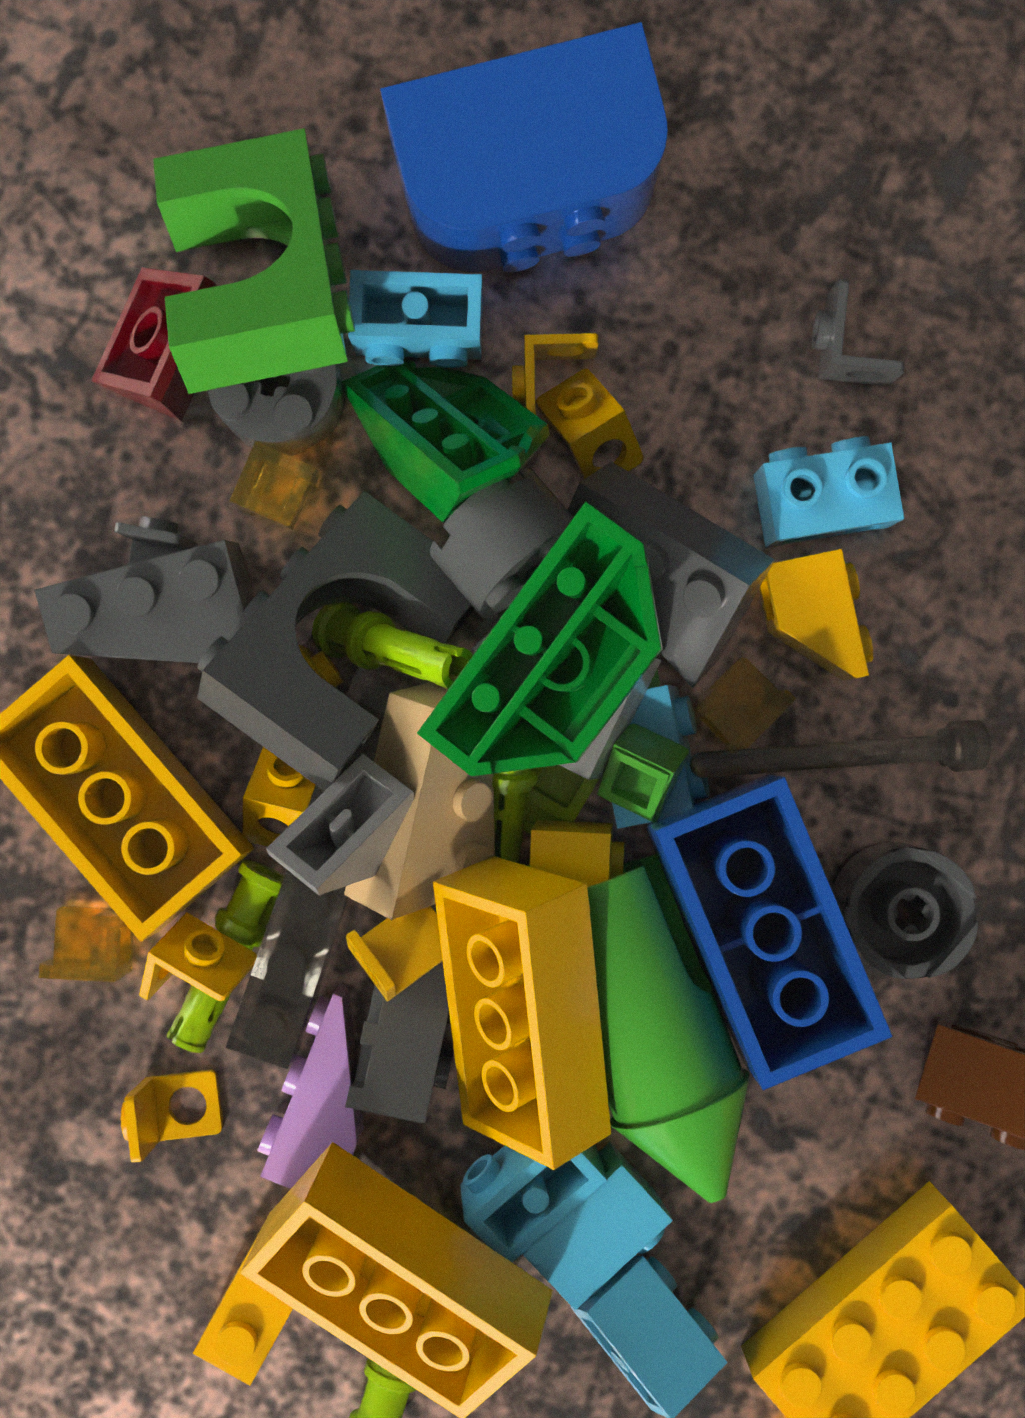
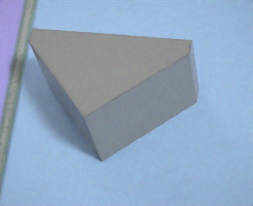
[266,754,414,895]

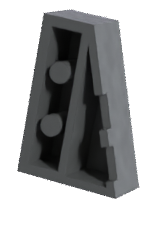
[567,461,775,689]
[34,540,254,663]
[345,904,454,1124]

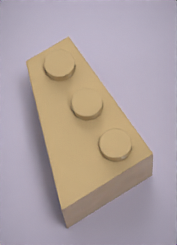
[344,682,495,920]

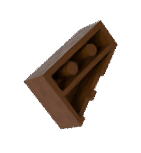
[915,1019,1025,1150]

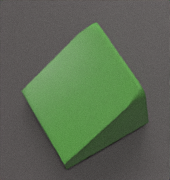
[597,724,689,823]

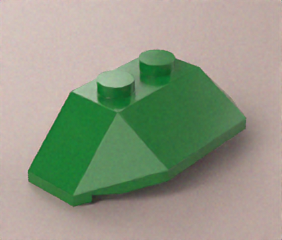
[342,359,550,523]
[417,501,663,777]

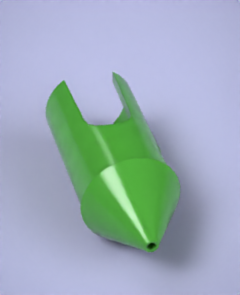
[588,854,750,1203]

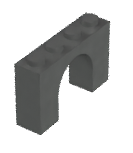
[197,491,475,791]

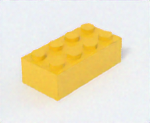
[0,655,255,942]
[433,856,611,1170]
[240,1142,553,1418]
[741,1181,1025,1418]

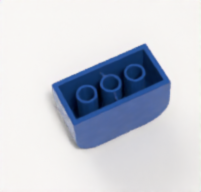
[380,22,668,272]
[646,774,893,1090]

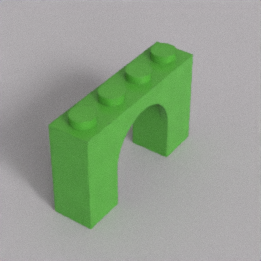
[153,128,355,394]

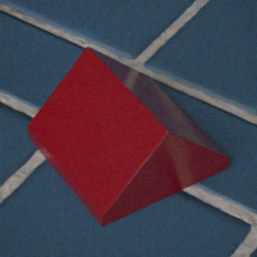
[91,267,217,422]

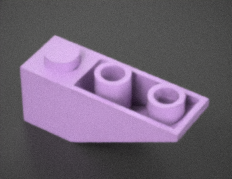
[258,983,364,1189]

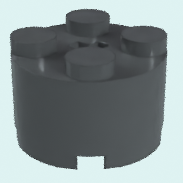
[207,364,345,457]
[430,467,574,619]
[832,841,979,979]

